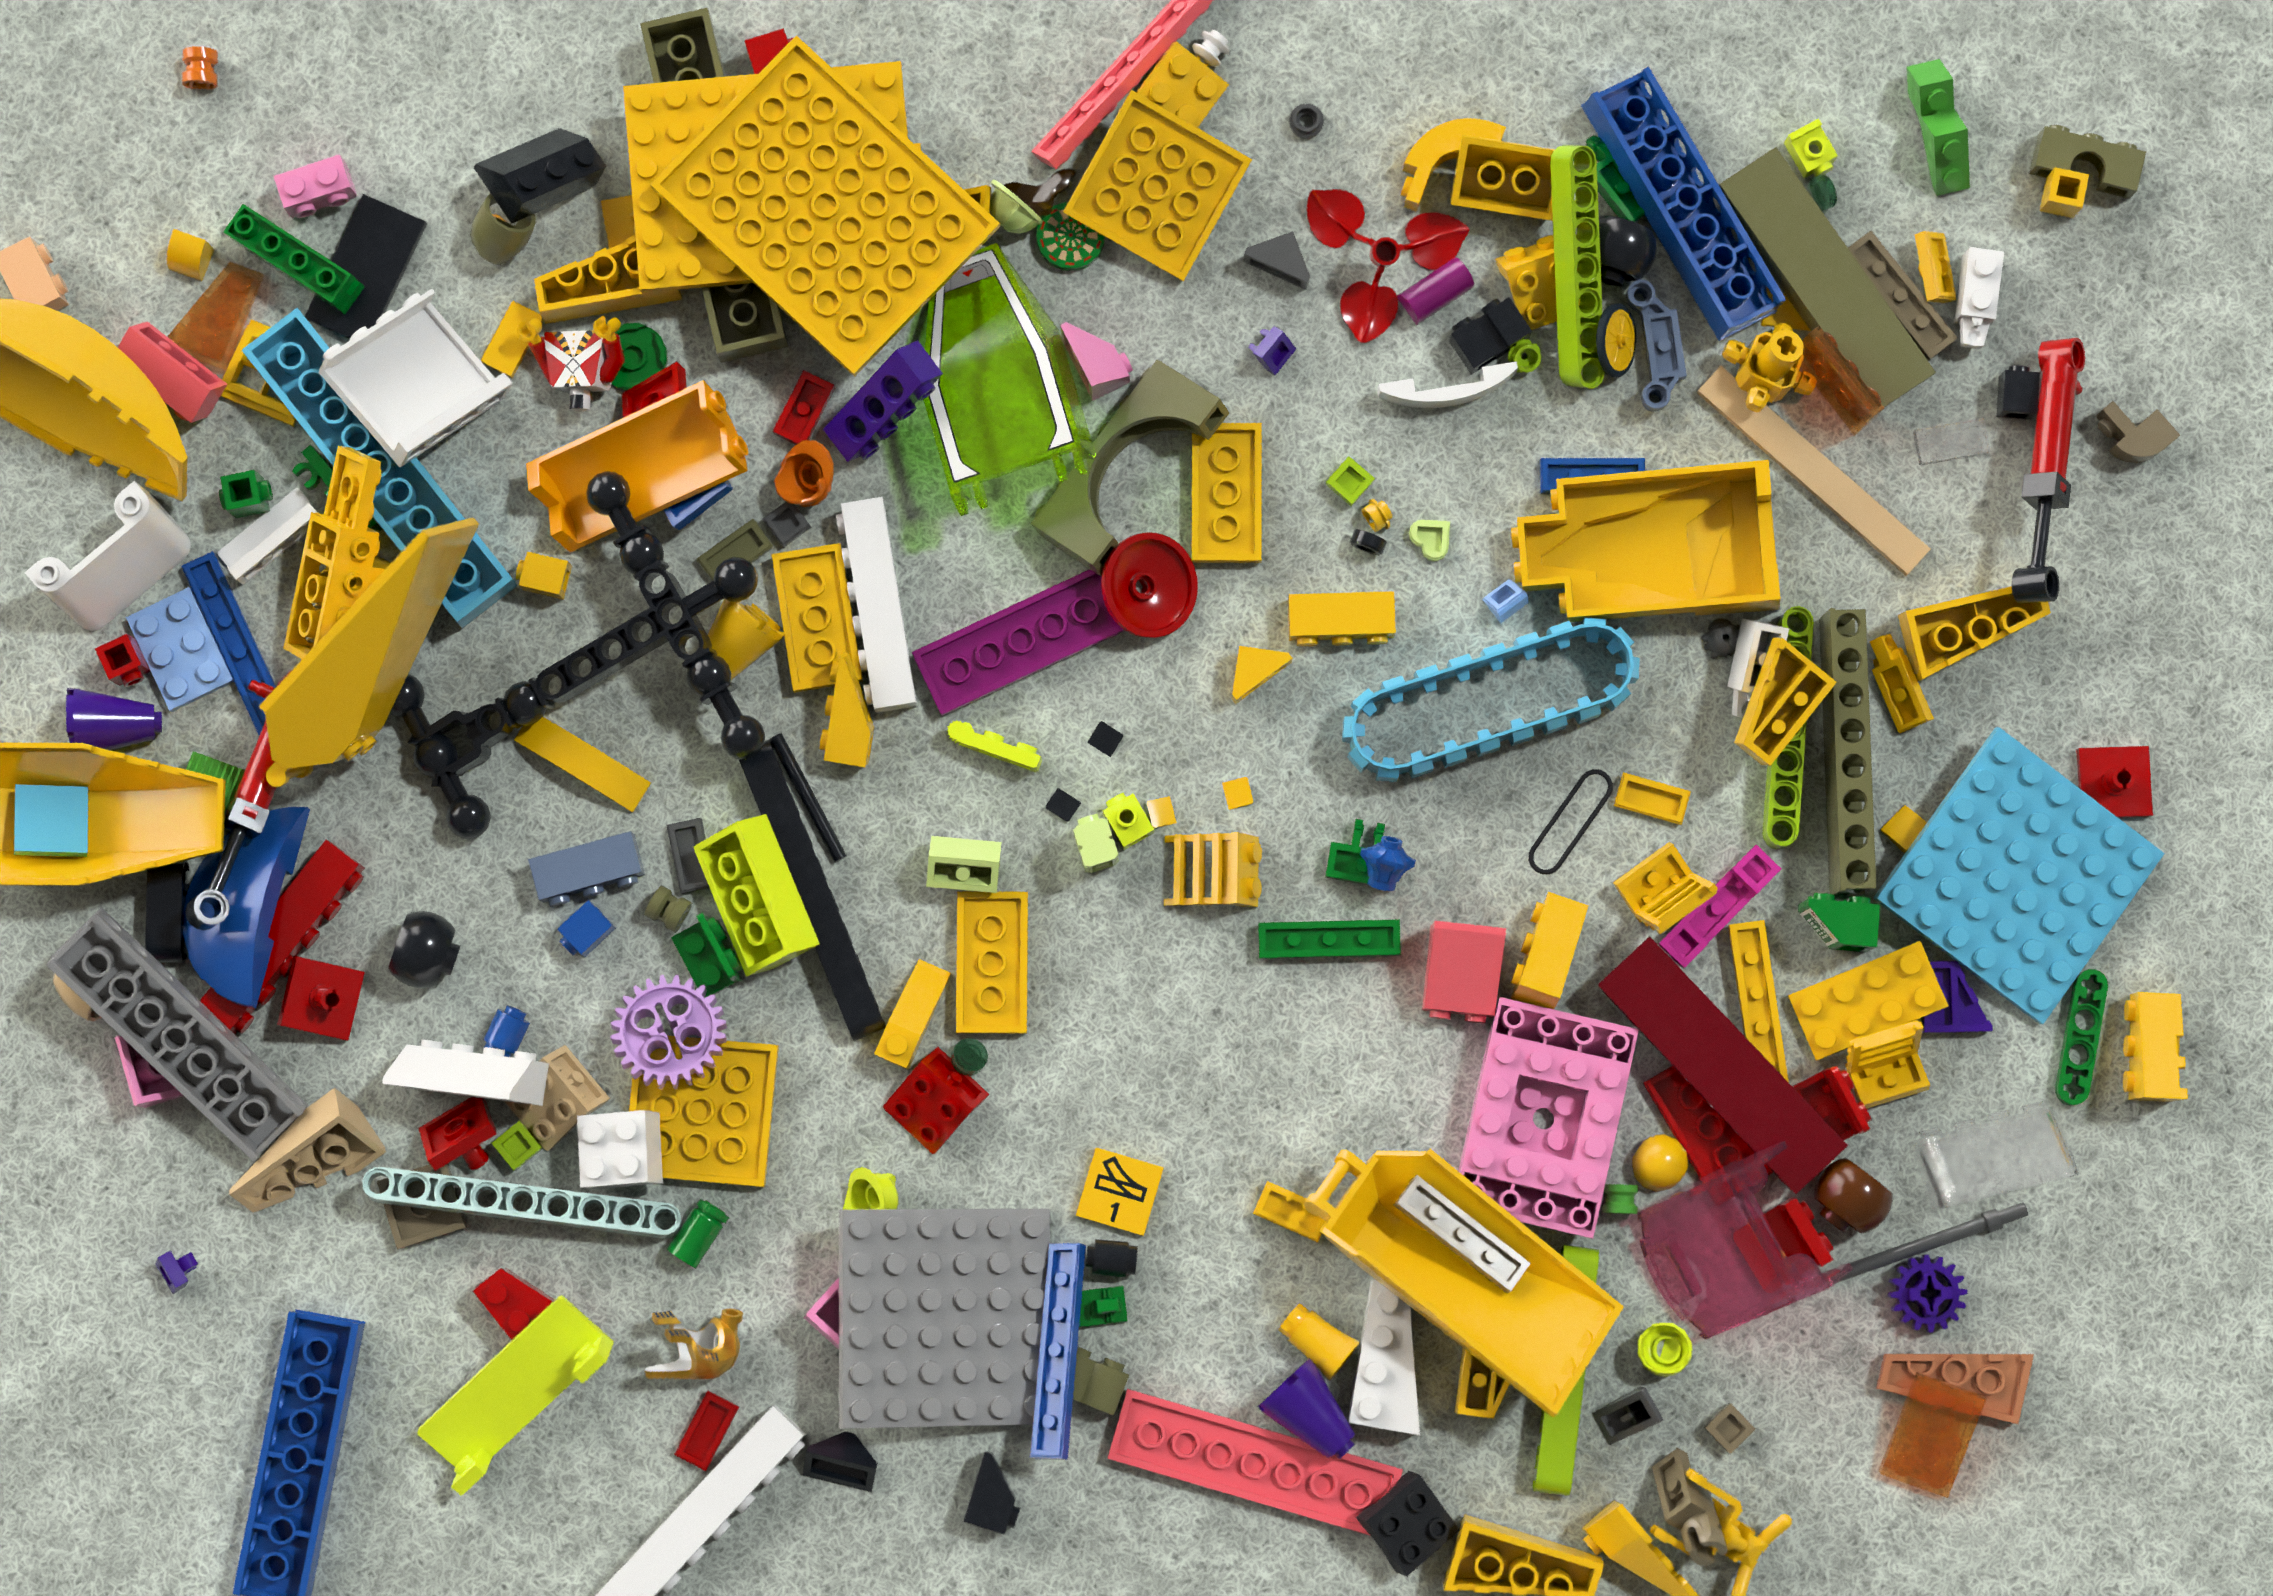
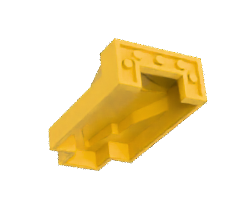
[1511,460,1781,623]

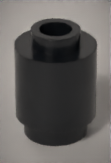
[1086,1239,1138,1278]

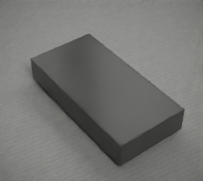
[667,818,710,894]

